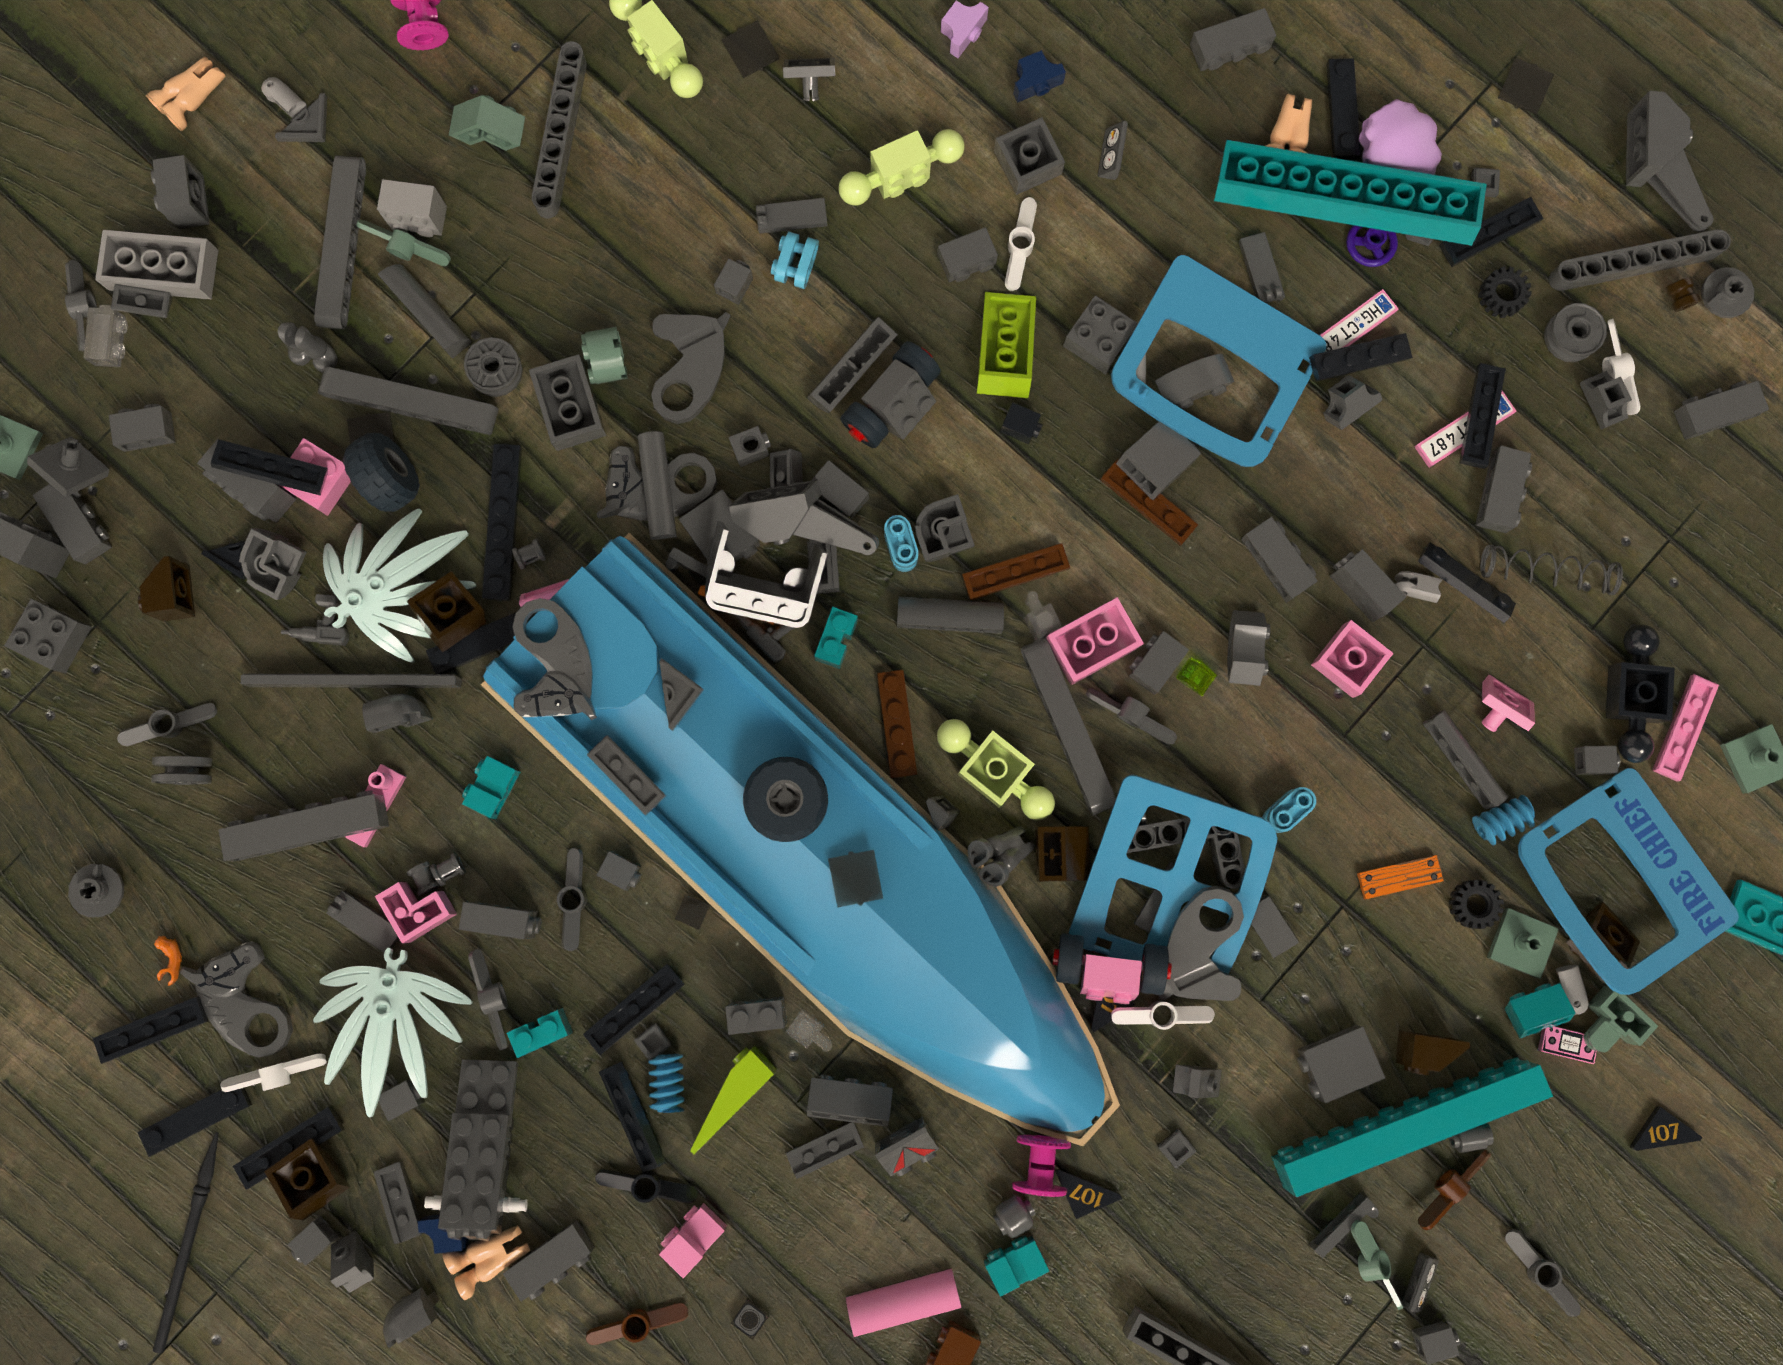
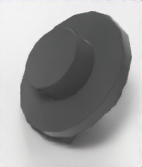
[1701,267,1754,318]
[68,864,124,917]

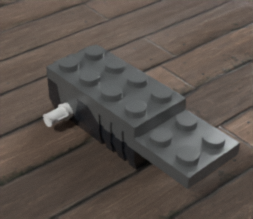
[425,1060,528,1241]

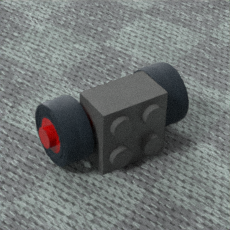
[840,341,941,448]

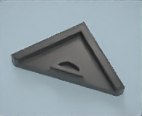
[275,93,327,142]
[659,658,704,731]

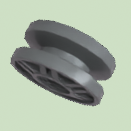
[1544,303,1607,362]
[464,337,523,397]
[151,756,212,785]

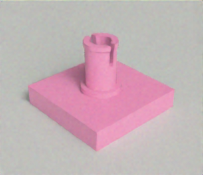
[1482,675,1535,732]

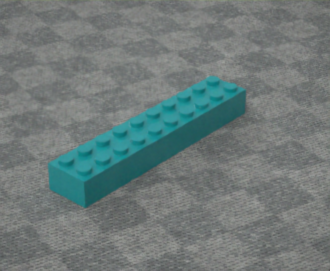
[1214,140,1487,246]
[1272,1058,1553,1197]

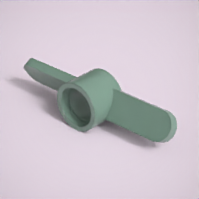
[356,219,451,266]
[1351,1220,1403,1310]

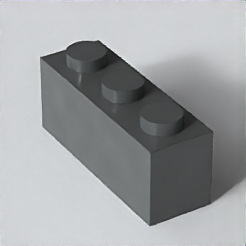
[1190,8,1276,71]
[1674,380,1770,440]
[1475,446,1532,533]
[32,484,112,565]
[1241,517,1318,603]
[807,1075,893,1127]
[503,1220,595,1302]

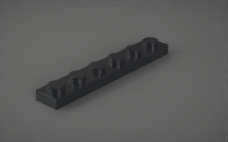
[482,444,522,601]

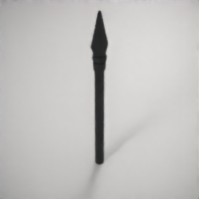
[153,1132,219,1353]

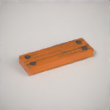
[1357,855,1443,899]

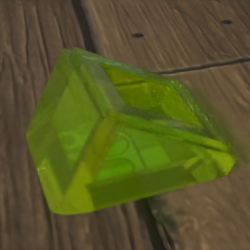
[1176,657,1217,696]

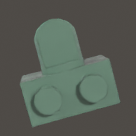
[1583,986,1658,1053]

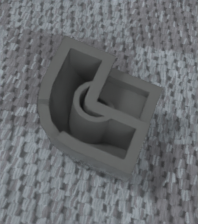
[915,494,975,562]
[239,528,307,600]
[362,693,433,733]
[383,1287,440,1348]

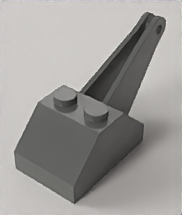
[1626,91,1713,232]
[729,480,879,555]

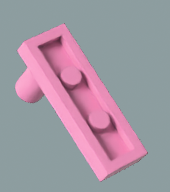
[346,764,406,848]

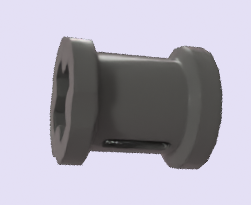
[512,538,546,570]
[430,853,466,886]
[406,861,440,896]

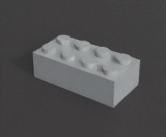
[95,230,218,300]

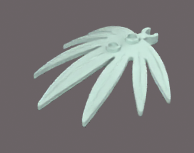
[323,509,477,663]
[313,948,473,1117]

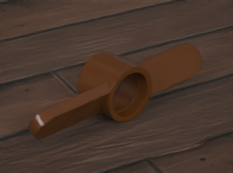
[1418,1150,1491,1230]
[586,1303,689,1345]

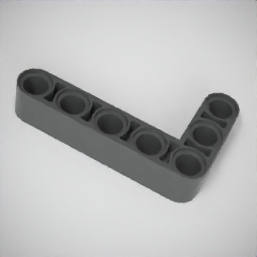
[1127,817,1245,889]

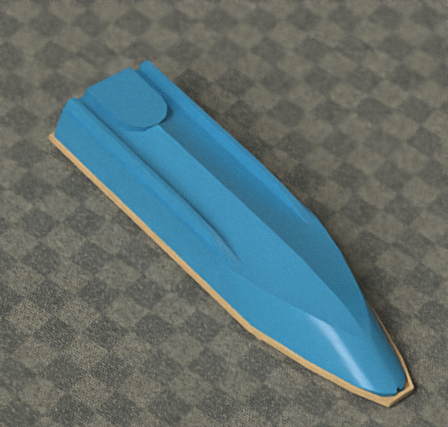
[481,533,1120,1146]

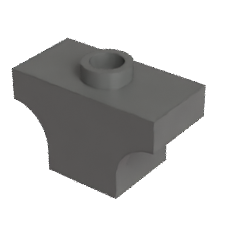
[1579,371,1632,430]
[1323,375,1382,430]
[1173,1064,1222,1098]
[330,1231,374,1293]

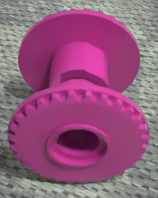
[390,0,449,51]
[1012,1135,1071,1197]

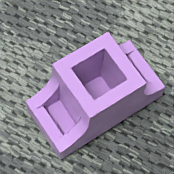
[941,0,989,58]

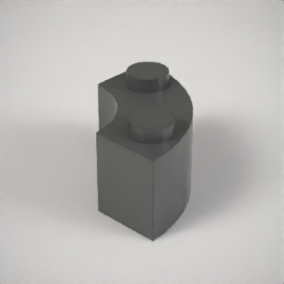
[1155,354,1235,409]
[1227,610,1270,686]

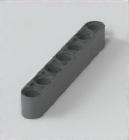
[532,41,587,218]
[314,155,366,329]
[1549,230,1731,291]
[318,367,499,435]
[1020,638,1116,816]

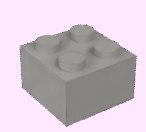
[377,179,447,237]

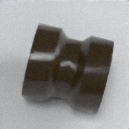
[1665,277,1701,312]

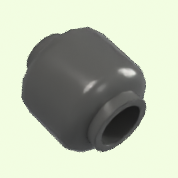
[993,1196,1036,1238]

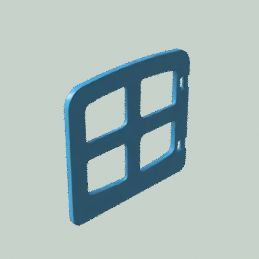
[1069,775,1277,974]

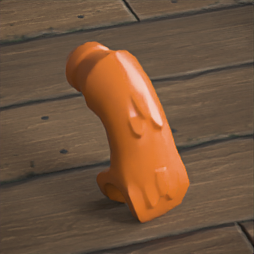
[154,936,182,986]

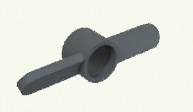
[65,260,98,351]
[1086,688,1177,744]
[117,703,218,746]
[557,848,587,951]
[468,949,508,1050]
[1505,1229,1581,1317]

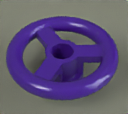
[1347,225,1398,267]

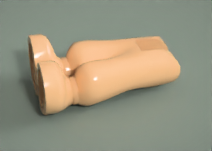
[146,57,226,131]
[1266,94,1312,153]
[442,1225,530,1300]

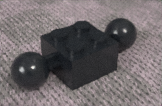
[1606,624,1675,763]

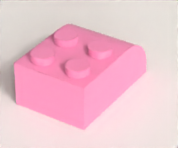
[1046,597,1144,686]

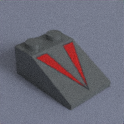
[875,1116,939,1177]

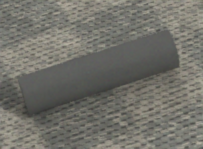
[637,431,677,540]
[1423,709,1508,810]

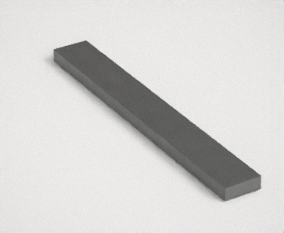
[241,674,462,688]

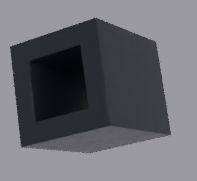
[1000,402,1043,444]

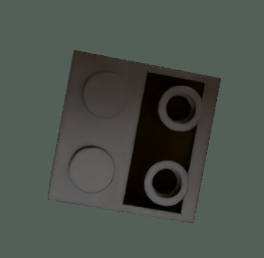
[1035,826,1090,882]

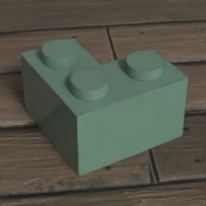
[449,95,525,151]

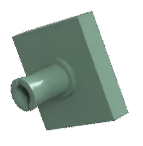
[0,415,43,480]
[1720,724,1783,794]
[1487,908,1559,979]

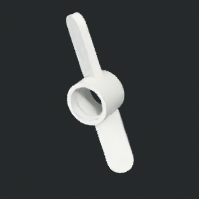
[1005,197,1037,291]
[1602,319,1640,415]
[1111,1001,1215,1030]
[220,1054,327,1092]

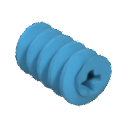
[1472,795,1535,845]
[649,1054,684,1113]

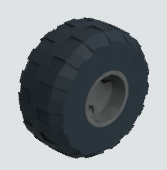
[343,433,420,512]
[743,757,828,842]

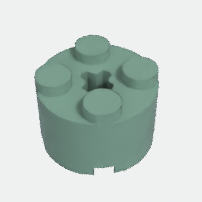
[581,327,628,384]

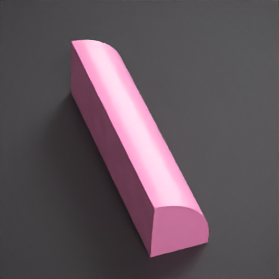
[846,1269,961,1337]

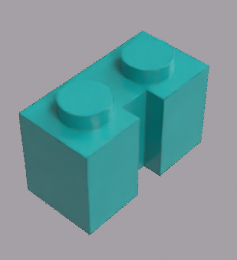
[814,607,858,669]
[462,756,521,819]
[1505,983,1576,1039]
[507,1008,573,1058]
[984,1235,1050,1297]

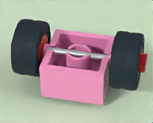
[1053,933,1172,1004]

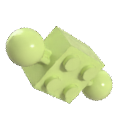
[609,0,703,98]
[839,129,964,206]
[937,719,1055,820]

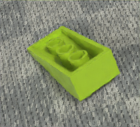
[977,292,1036,398]
[690,1045,777,1154]

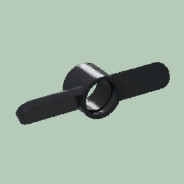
[595,1169,698,1204]

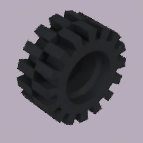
[1478,267,1532,318]
[1449,880,1504,929]

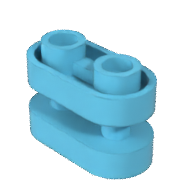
[771,232,819,289]
[884,515,918,572]
[1263,787,1316,833]

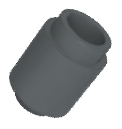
[1449,1123,1493,1153]

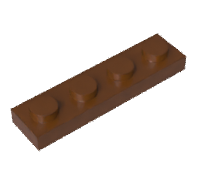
[1100,459,1198,546]
[962,543,1070,600]
[877,670,917,779]

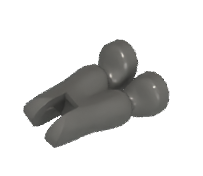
[278,322,338,373]
[968,826,1036,887]

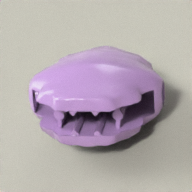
[1359,99,1442,175]

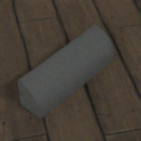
[378,264,472,359]
[806,317,898,413]
[897,596,1004,634]

